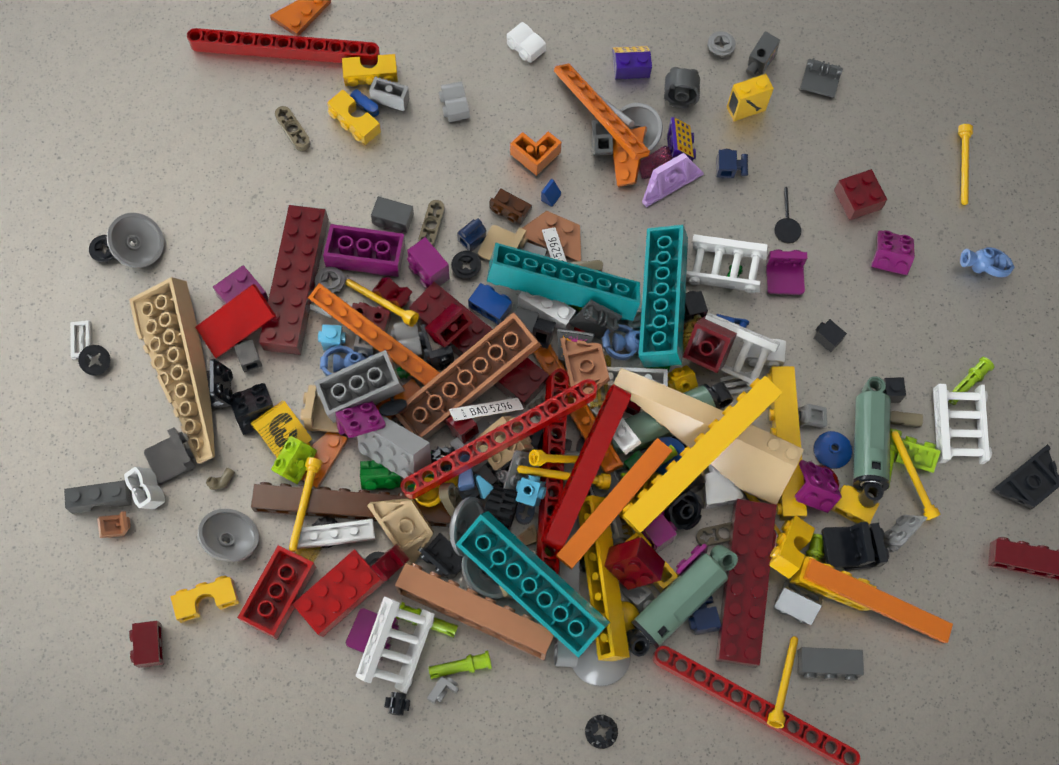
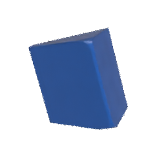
[541,179,561,207]

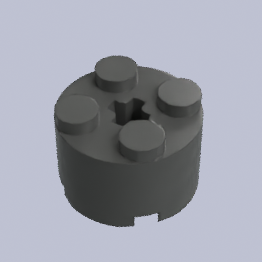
[664,67,700,108]

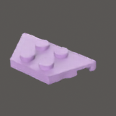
[642,153,704,207]

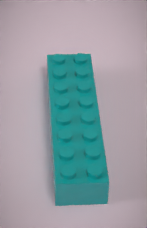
[639,225,688,368]
[487,243,640,321]
[455,511,610,658]

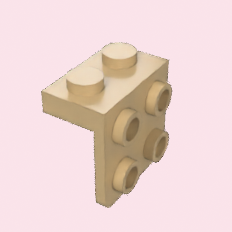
[478,225,528,261]
[300,385,339,433]
[476,416,533,470]

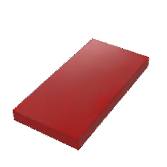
[195,284,276,359]

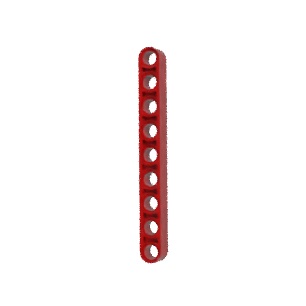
[541,384,631,551]

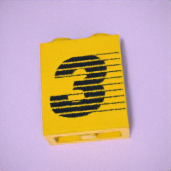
[250,400,312,459]

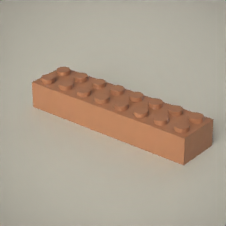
[395,312,542,440]
[395,563,554,660]

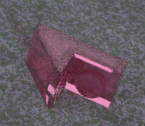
[639,145,673,179]

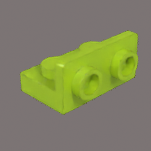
[271,436,318,485]
[895,436,941,473]

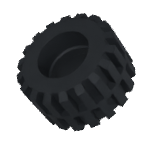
[484,484,518,531]

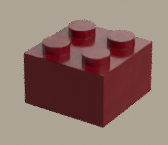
[834,169,888,221]
[683,317,737,373]
[604,537,665,590]

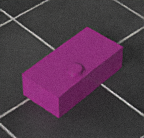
[323,224,405,277]

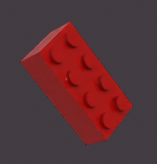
[237,545,317,640]
[292,549,384,637]

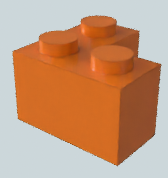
[510,131,562,176]

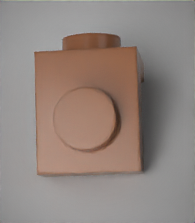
[97,511,130,538]

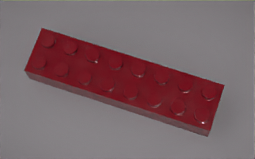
[259,205,329,355]
[409,282,549,410]
[715,499,777,668]

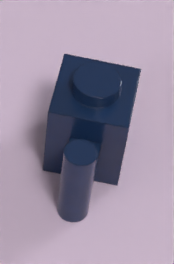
[716,148,748,178]
[457,218,487,252]
[688,595,721,635]

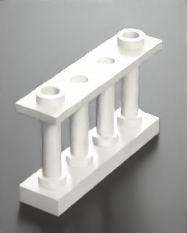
[686,234,768,293]
[705,313,780,386]
[933,384,992,464]
[356,597,435,694]

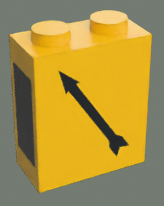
[727,74,774,122]

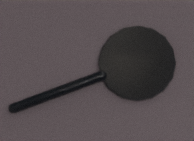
[774,187,802,243]
[379,396,408,416]

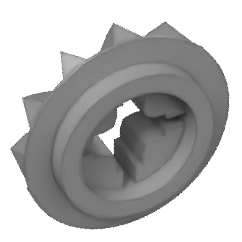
[707,31,736,57]
[315,267,345,293]

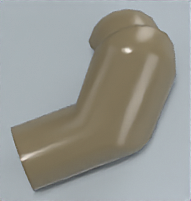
[206,468,235,490]

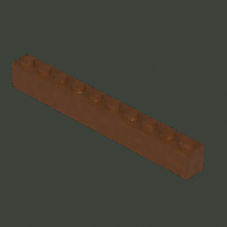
[251,482,451,528]

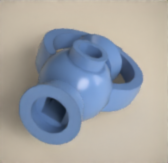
[960,247,1015,277]
[602,324,640,360]
[320,346,373,376]

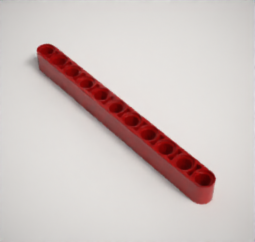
[187,28,380,66]
[536,368,569,574]
[401,379,597,499]
[653,646,861,765]

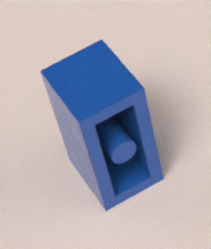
[468,283,512,325]

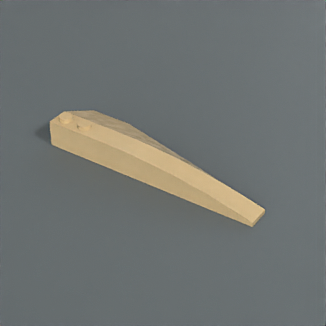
[129,277,215,463]
[613,368,804,505]

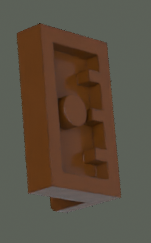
[489,188,532,225]

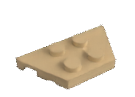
[367,499,434,565]

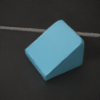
[474,474,493,499]

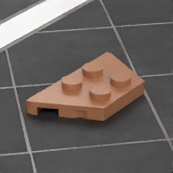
[516,211,581,262]
[560,338,610,402]

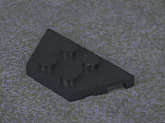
[992,444,1059,509]

